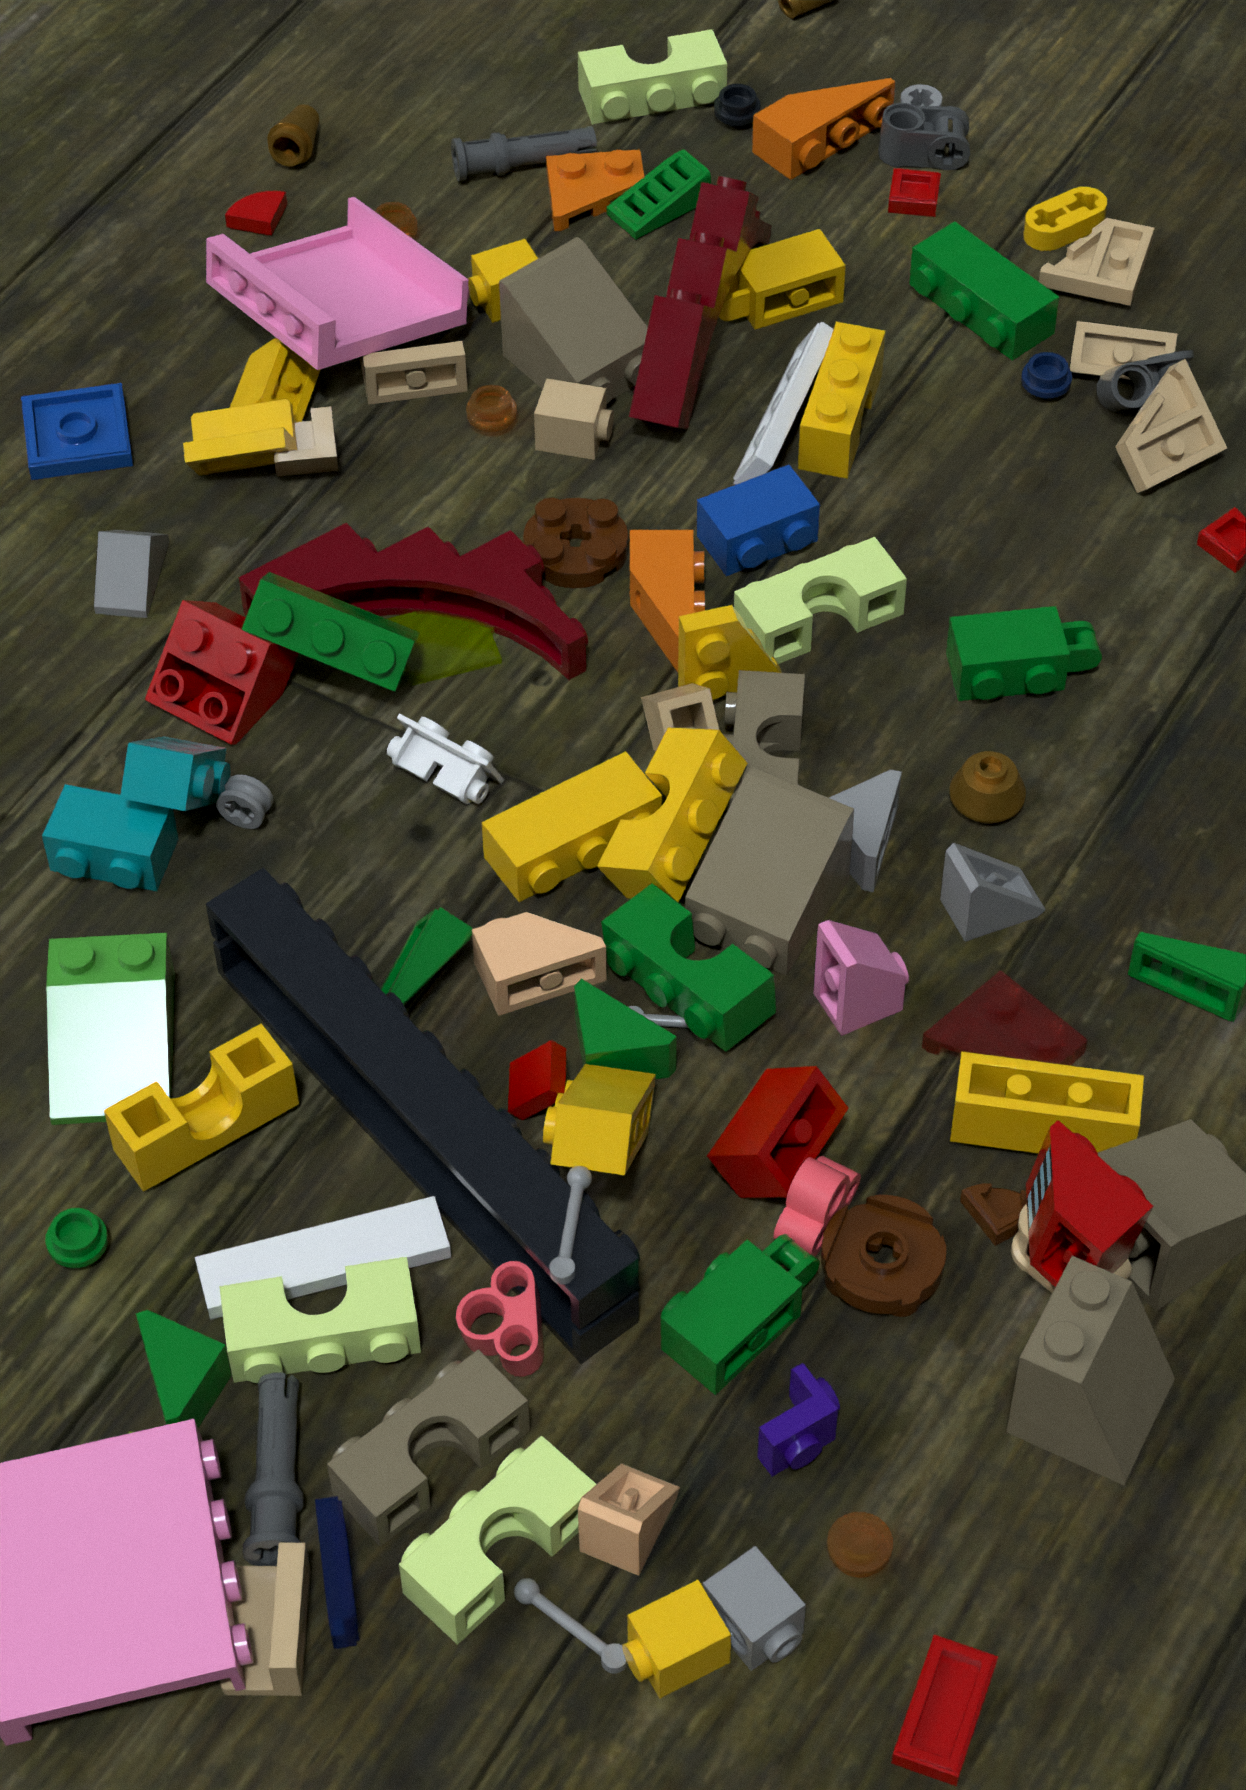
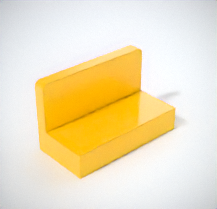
[230,337,321,422]
[183,399,297,476]

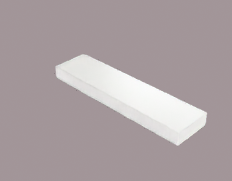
[733,322,833,485]
[195,1196,451,1320]

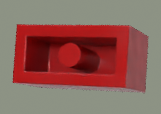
[707,1066,849,1198]

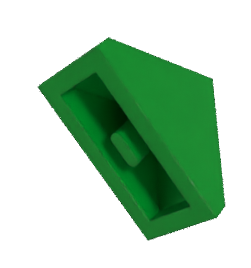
[574,978,677,1079]
[136,1310,232,1428]

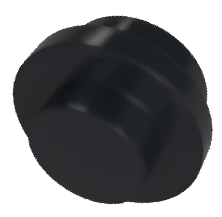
[714,84,761,127]

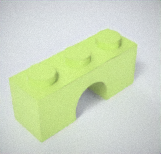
[578,29,727,124]
[734,537,907,664]
[219,1256,421,1383]
[399,1435,596,1645]

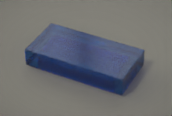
[315,1496,360,1649]

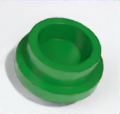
[45,1208,108,1268]

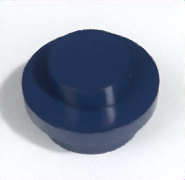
[1021,352,1072,399]

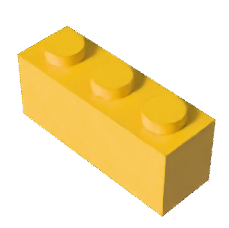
[482,751,662,902]
[950,1051,1144,1153]
[543,1064,656,1175]

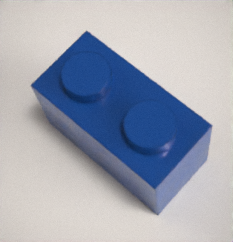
[697,465,820,576]

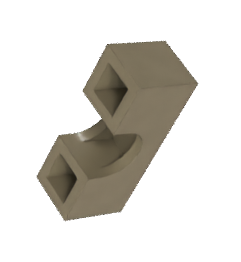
[723,670,805,811]
[327,1349,530,1547]

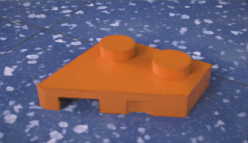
[546,149,644,231]

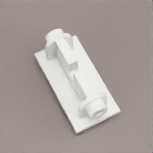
[387,713,504,804]

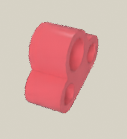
[773,1155,861,1257]
[456,1261,544,1377]

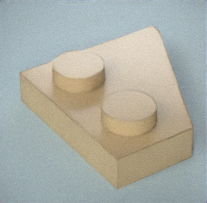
[1115,359,1227,493]

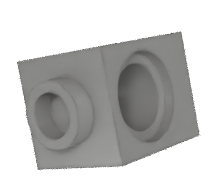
[703,1546,806,1671]

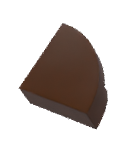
[960,1183,1027,1246]

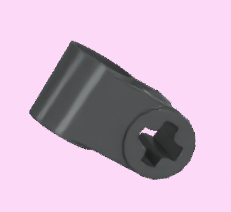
[878,103,970,170]
[1097,350,1194,412]

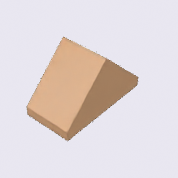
[578,1463,680,1576]

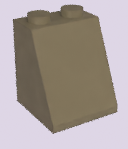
[499,237,648,405]
[685,766,854,976]
[1098,1119,1246,1311]
[1006,1256,1175,1486]

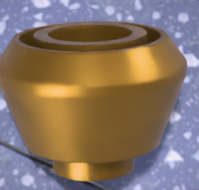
[950,751,1026,823]

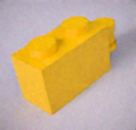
[719,229,846,330]

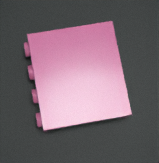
[206,197,469,370]
[0,1419,253,1746]

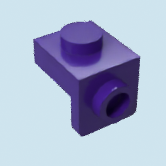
[757,1363,840,1477]

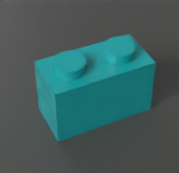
[120,736,231,811]
[42,784,179,891]

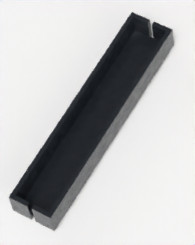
[206,868,641,1364]

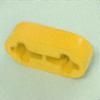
[1023,187,1107,251]

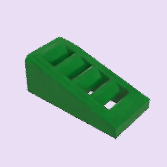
[606,149,711,240]
[381,907,473,1005]
[1128,932,1246,1022]

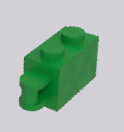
[946,606,1102,701]
[660,1234,820,1396]

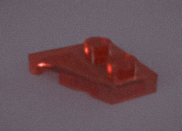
[922,970,1088,1066]

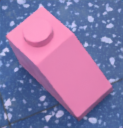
[813,920,909,1036]

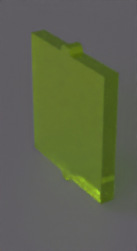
[387,611,502,686]

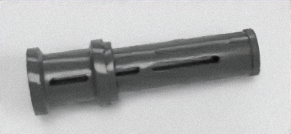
[451,126,597,182]
[243,1372,304,1566]

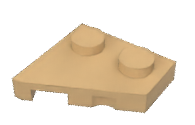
[1039,218,1154,306]

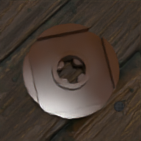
[523,497,628,588]
[821,1194,946,1317]

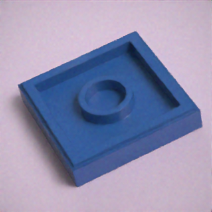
[21,383,133,480]

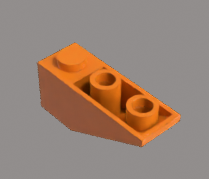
[752,78,895,180]
[630,530,705,672]

